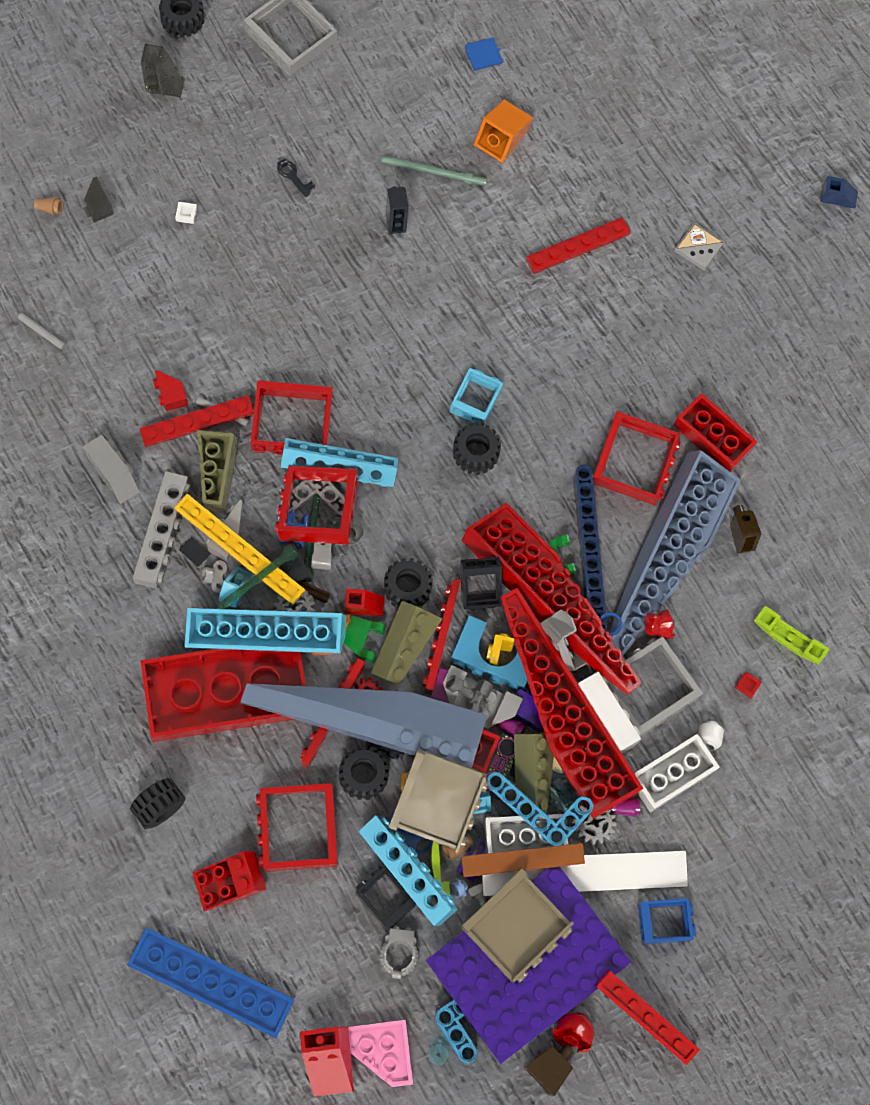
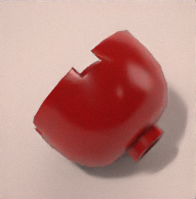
[552,1012,595,1053]

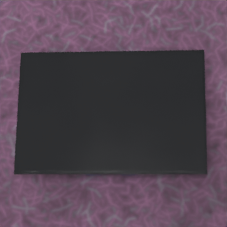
[179,537,211,567]

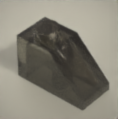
[83,176,114,223]

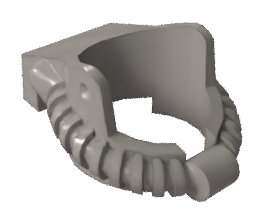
[379,926,419,979]

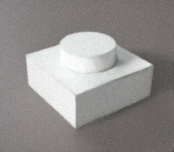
[175,202,197,224]

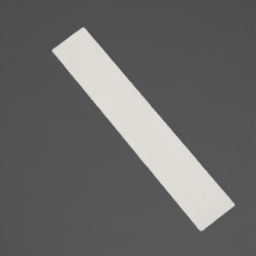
[483,851,688,896]

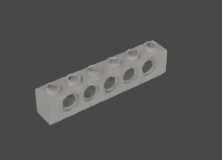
[133,471,191,589]

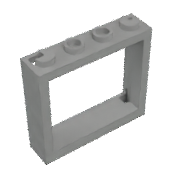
[243,0,338,76]
[600,636,703,737]

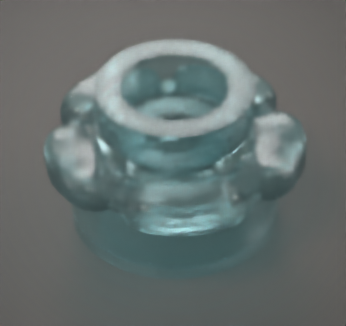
[428,1044,449,1065]

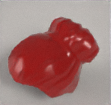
[644,609,675,639]

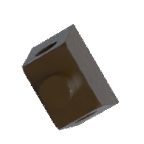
[730,505,762,554]
[524,1044,575,1097]

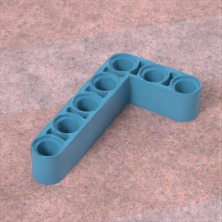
[487,772,594,846]
[435,1000,477,1064]

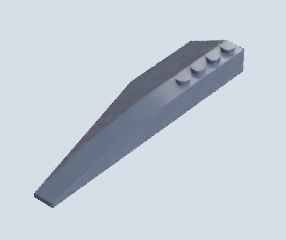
[609,450,741,656]
[241,683,487,768]

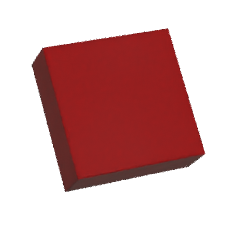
[735,671,762,699]

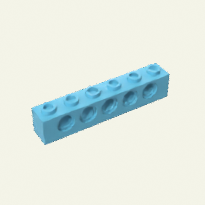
[281,438,398,487]
[359,815,458,926]

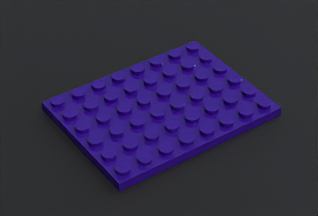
[425,867,632,1064]

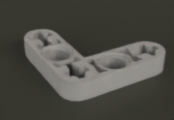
[280,480,345,517]

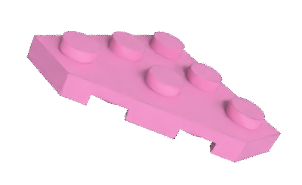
[348,1020,413,1087]

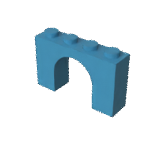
[450,615,527,692]

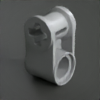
[311,543,332,570]

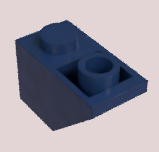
[820,176,858,209]

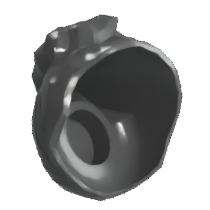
[326,516,363,544]

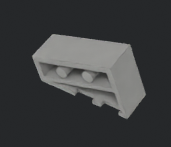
[83,435,139,504]

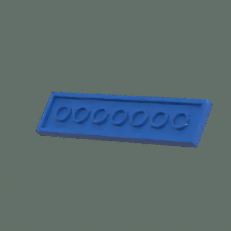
[127,927,295,1038]

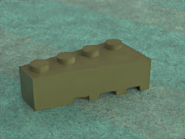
[197,430,238,513]
[371,601,442,685]
[514,734,554,815]

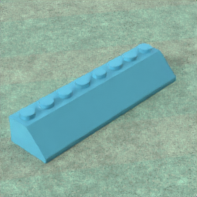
[185,608,347,653]

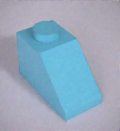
[218,566,254,608]

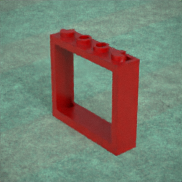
[250,380,332,455]
[593,411,681,505]
[275,466,359,545]
[256,783,337,872]

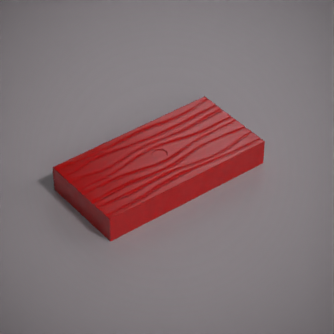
[140,649,306,742]

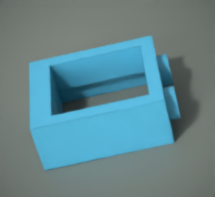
[450,368,503,426]

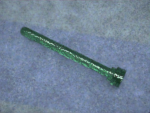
[304,494,320,582]
[219,544,299,609]

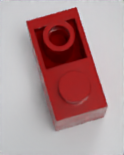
[153,370,188,412]
[344,588,384,616]

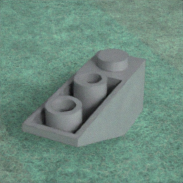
[207,500,243,563]

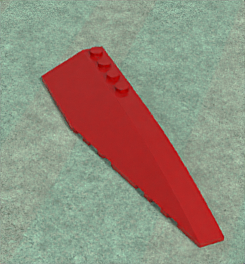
[461,502,642,695]
[500,588,644,819]

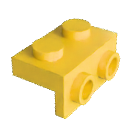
[486,633,514,666]

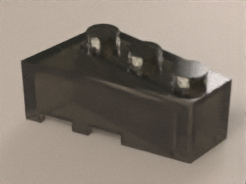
[141,44,185,98]

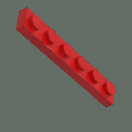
[526,217,630,274]
[139,395,254,447]
[422,579,460,695]
[300,659,365,769]
[595,969,700,1065]

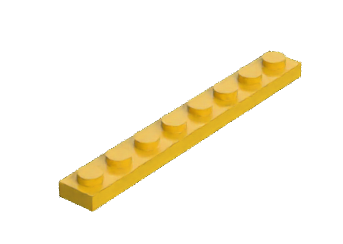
[174,494,305,606]

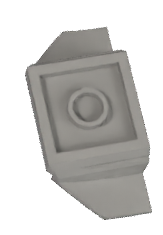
[540,610,593,674]
[443,665,523,730]

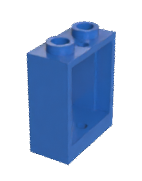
[637,898,696,945]

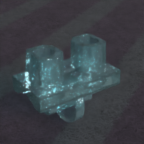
[548,778,582,817]

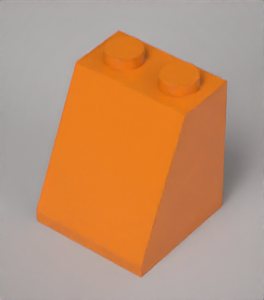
[473,99,533,163]

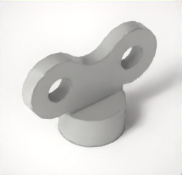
[201,560,227,594]

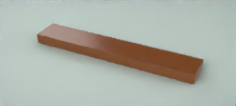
[461,843,585,877]

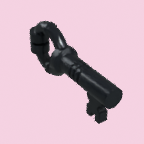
[277,159,315,197]

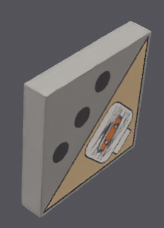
[674,223,724,270]

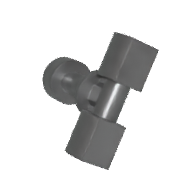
[445,675,493,713]

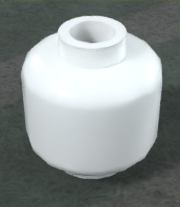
[698,721,724,751]

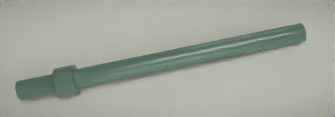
[381,155,487,186]

